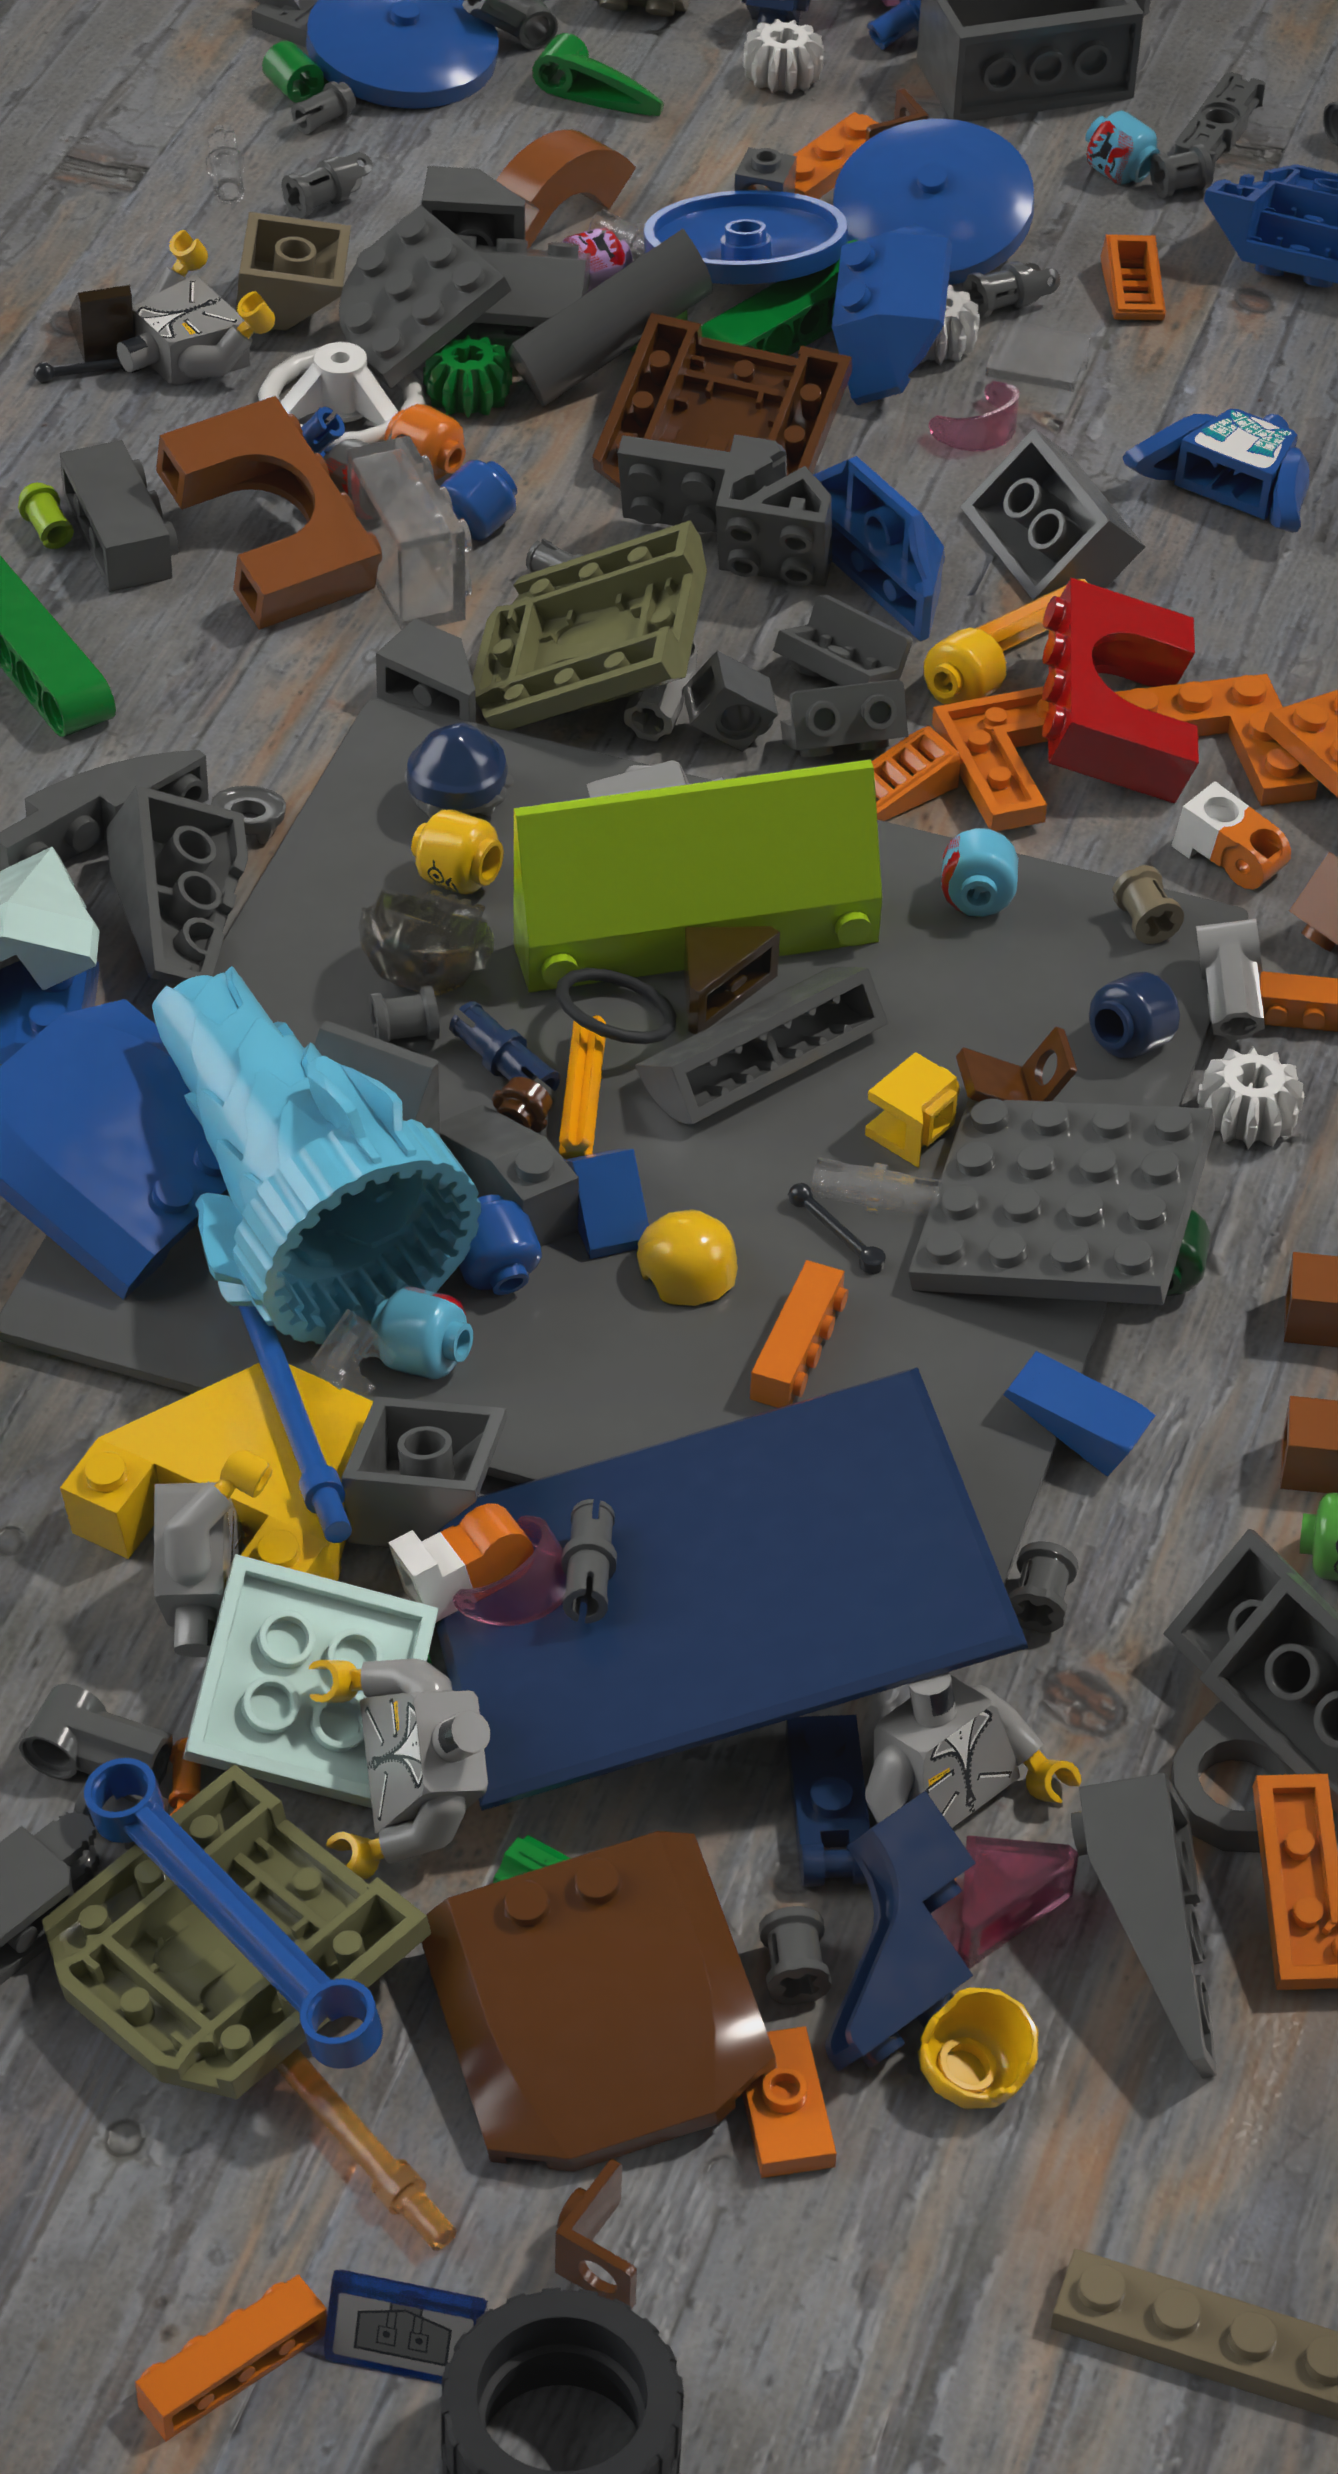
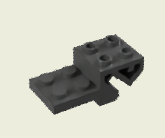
[617,434,832,587]

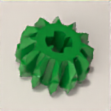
[423,334,512,418]

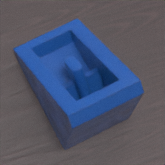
[565,1149,649,1259]

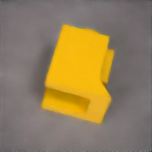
[865,1052,960,1168]

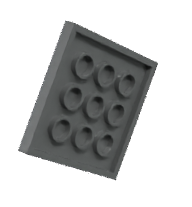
[908,1098,1215,1305]

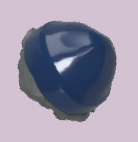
[405,722,514,819]

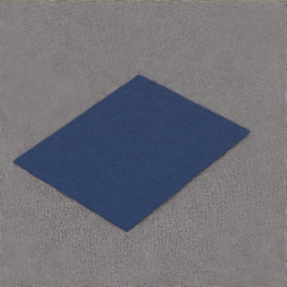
[430,1367,1028,1811]

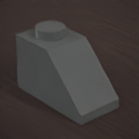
[376,618,476,723]

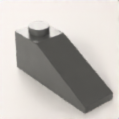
[440,1105,579,1246]

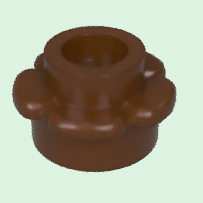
[492,1077,552,1132]

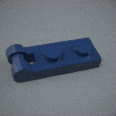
[785,1715,870,1887]

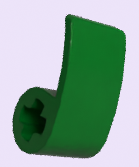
[262,41,329,103]

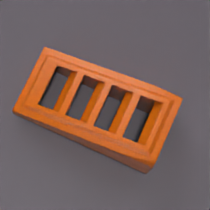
[1100,234,1166,320]
[872,726,961,821]

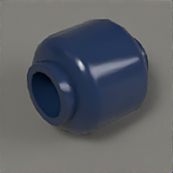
[1089,972,1180,1058]

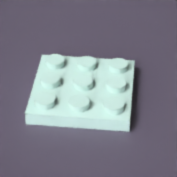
[183,1554,439,1808]

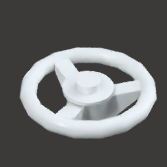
[258,342,425,453]

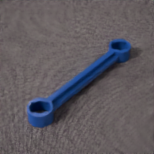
[84,1758,383,2069]

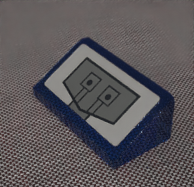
[324,2269,488,2384]

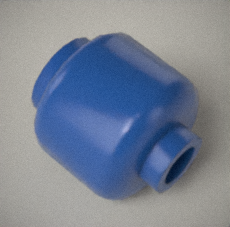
[437,460,518,541]
[459,1194,542,1295]

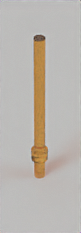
[275,2048,457,2251]

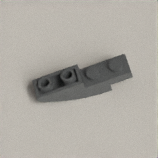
[0,750,209,871]

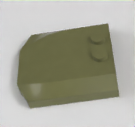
[472,520,707,731]
[42,1764,431,2099]

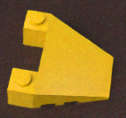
[60,1363,373,1581]

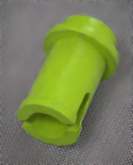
[18,482,74,549]

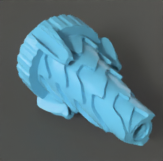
[152,966,481,1344]

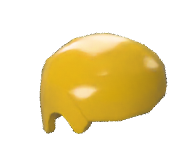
[637,1209,738,1306]
[918,1987,1038,2110]

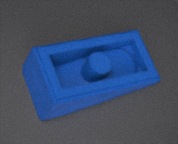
[1003,1351,1156,1477]

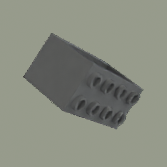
[916,0,1144,122]

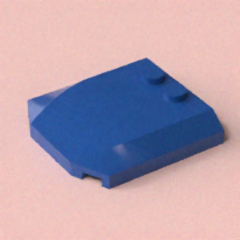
[0,999,229,1300]

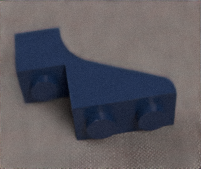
[825,1790,976,2071]

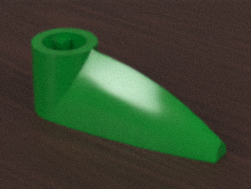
[532,33,664,116]

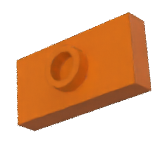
[742,2026,837,2178]

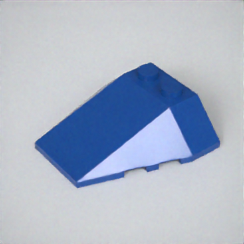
[1204,164,1338,287]

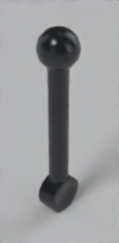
[34,358,141,383]
[788,1183,886,1274]

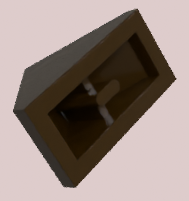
[68,285,135,362]
[684,926,780,1035]

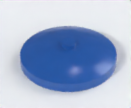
[306,0,499,109]
[833,119,1034,285]
[643,190,848,285]

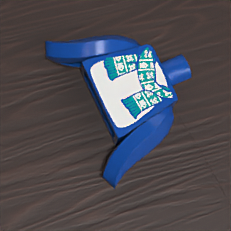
[1123,409,1310,533]

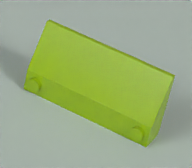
[513,759,882,992]

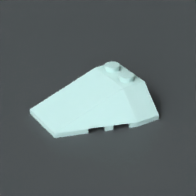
[0,847,100,990]

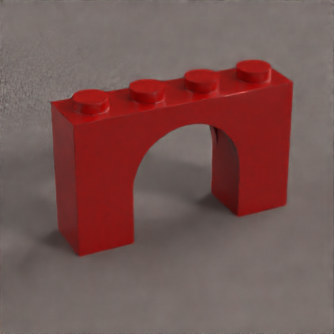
[1042,578,1199,803]

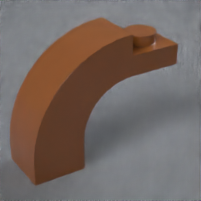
[496,129,636,249]

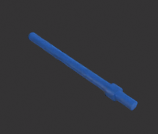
[238,1306,352,1543]

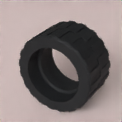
[440,2287,684,2474]

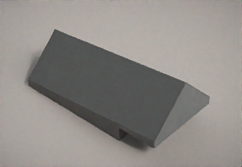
[1163,1529,1338,1813]

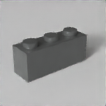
[60,440,178,592]

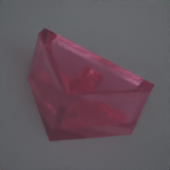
[957,1835,1079,1969]

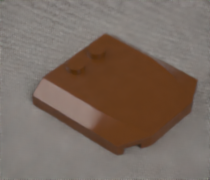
[592,313,852,490]
[421,1831,777,2172]

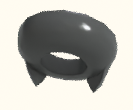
[211,785,286,846]

